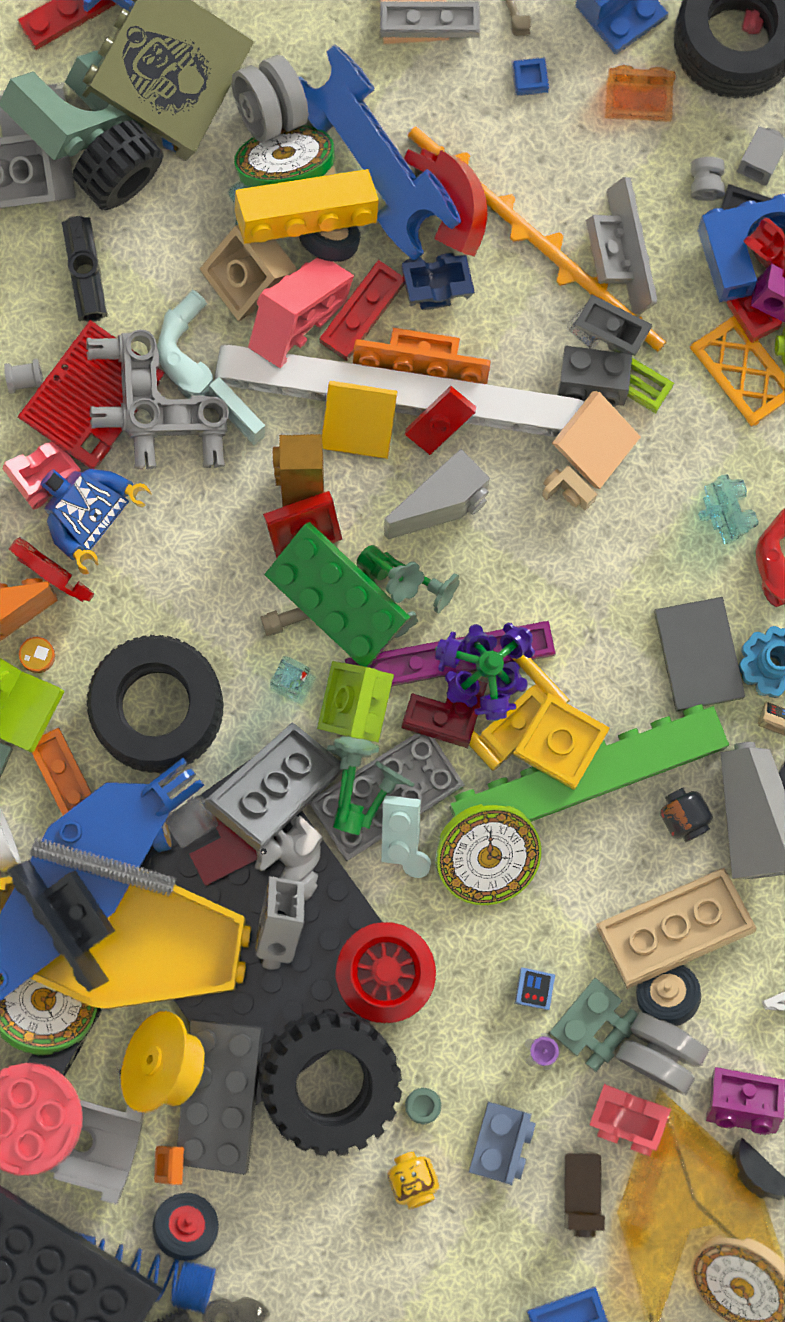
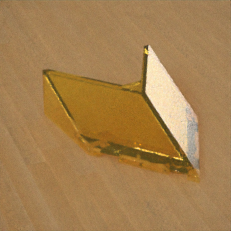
[617,1088,785,1322]

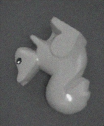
[255,816,323,901]

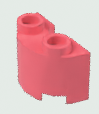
[2,441,81,509]
[589,1084,671,1157]

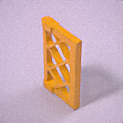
[689,316,785,427]

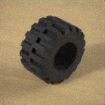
[72,120,164,210]

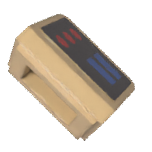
[757,701,785,736]

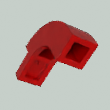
[404,148,487,257]

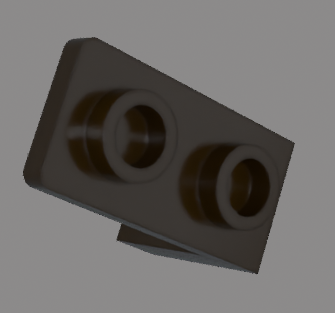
[564,1153,605,1237]

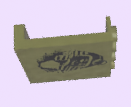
[82,0,254,161]

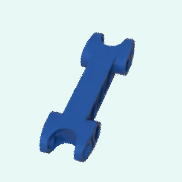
[298,44,461,260]

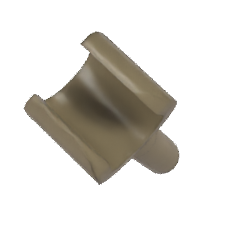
[505,0,531,36]

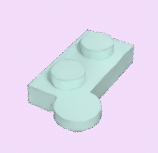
[381,795,431,878]

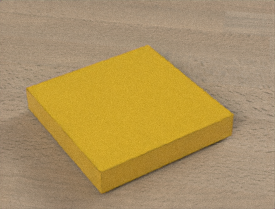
[322,381,398,459]
[513,693,610,790]

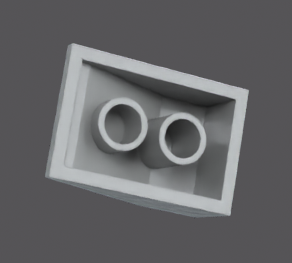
[0,134,76,208]
[384,449,490,539]

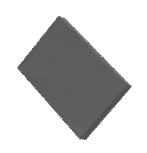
[654,597,745,712]

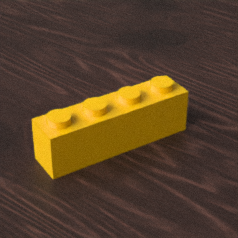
[235,169,379,244]

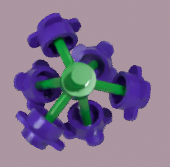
[435,622,535,721]

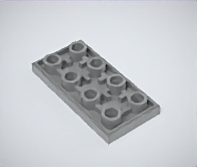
[309,733,465,862]

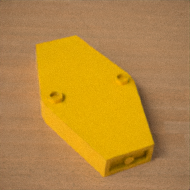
[0,869,251,1009]

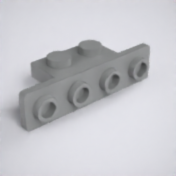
[586,177,657,314]

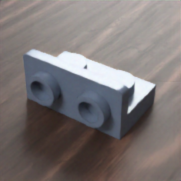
[469,1102,535,1185]

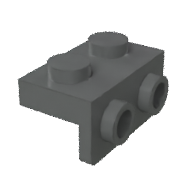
[558,345,632,407]

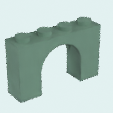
[0,50,144,161]

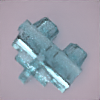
[698,474,759,544]

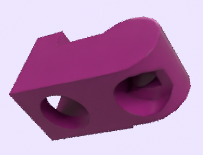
[751,264,785,323]

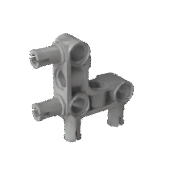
[86,329,229,469]

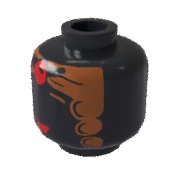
[660,788,713,843]

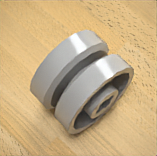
[232,54,309,142]
[615,1012,709,1095]

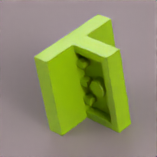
[317,661,394,743]

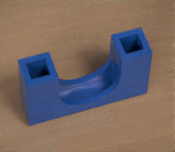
[697,194,785,302]

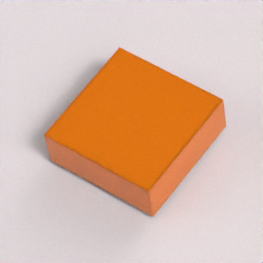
[154,1146,184,1185]

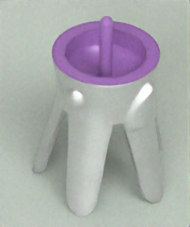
[524,1033,561,1070]

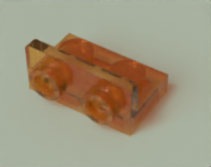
[605,65,676,122]

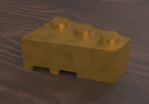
[273,434,324,507]

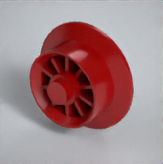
[336,922,436,1023]

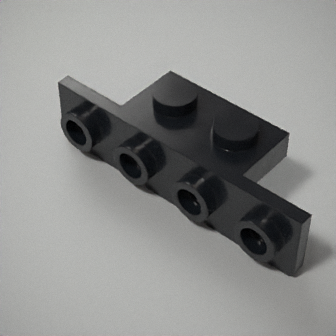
[8,860,116,992]

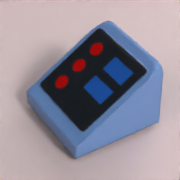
[514,968,555,1010]

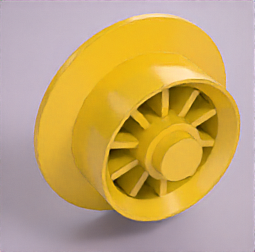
[121,1011,204,1113]

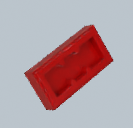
[404,386,477,455]

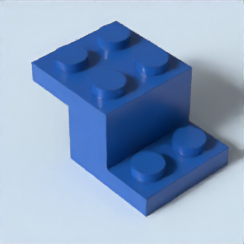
[575,0,668,55]

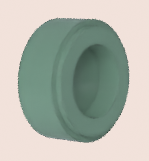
[405,1088,441,1124]

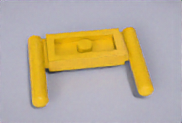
[469,655,570,771]

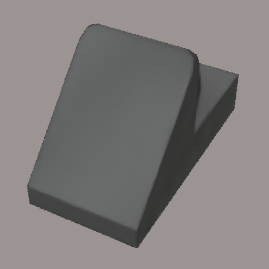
[575,295,652,356]

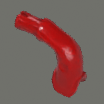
[743,218,785,278]
[755,508,785,607]

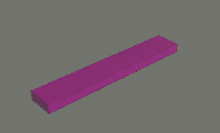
[345,620,556,687]

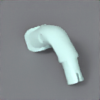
[157,290,213,399]

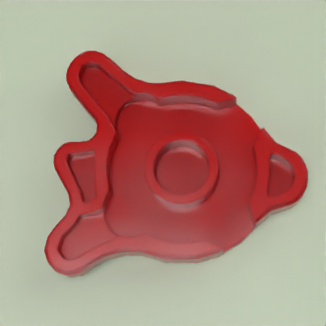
[8,537,95,602]

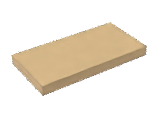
[596,868,756,989]

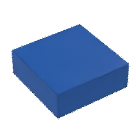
[512,57,549,96]

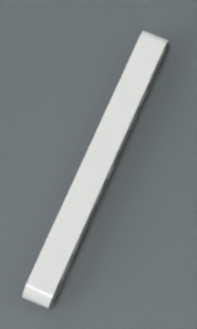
[214,345,584,437]

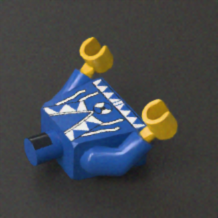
[40,469,152,574]

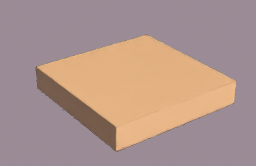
[552,391,641,489]

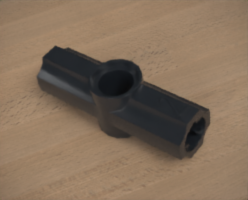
[62,215,108,322]

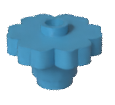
[738,626,785,698]

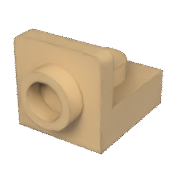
[542,465,597,511]

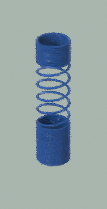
[73,1230,216,1315]

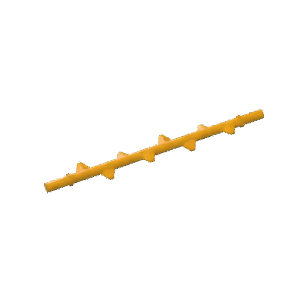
[408,126,667,352]

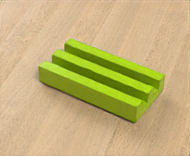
[627,358,674,413]

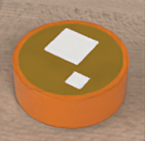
[19,637,55,673]

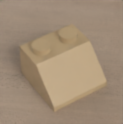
[199,225,298,321]

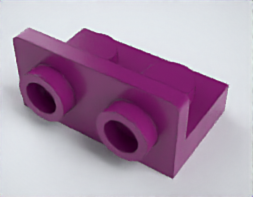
[706,1067,785,1135]

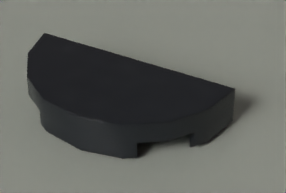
[732,1137,785,1200]

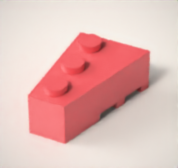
[248,257,354,368]

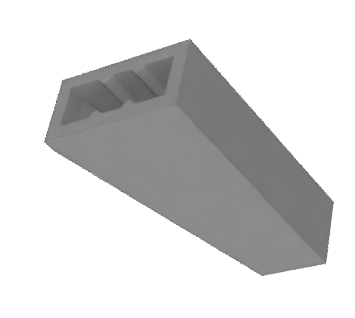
[721,742,785,879]

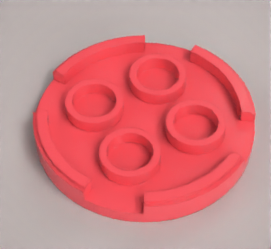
[0,1063,82,1175]

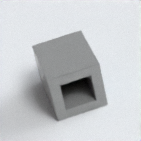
[737,126,785,186]

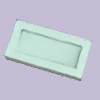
[209,377,265,445]

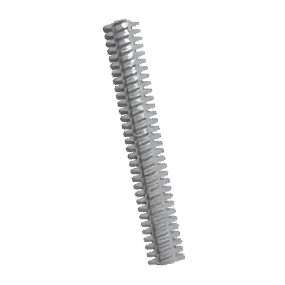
[30,837,176,896]

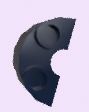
[401,253,475,310]

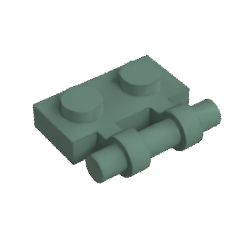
[549,978,638,1072]

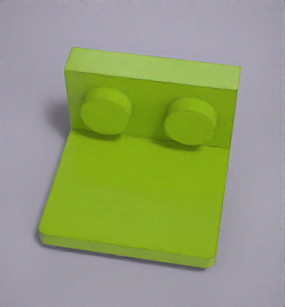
[0,658,64,753]

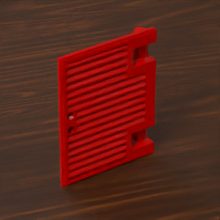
[17,320,165,469]

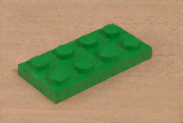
[264,522,411,667]

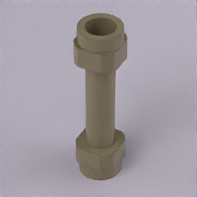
[260,608,309,636]

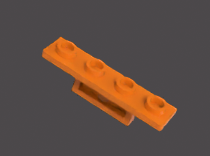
[353,328,491,384]

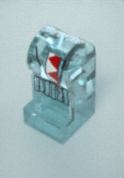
[270,656,316,705]

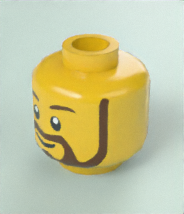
[387,1152,439,1209]

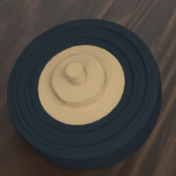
[299,226,361,262]
[636,965,701,1026]

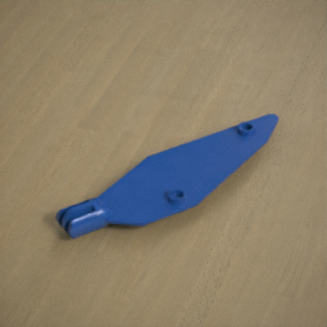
[0,758,205,1001]

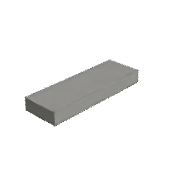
[380,1,480,38]

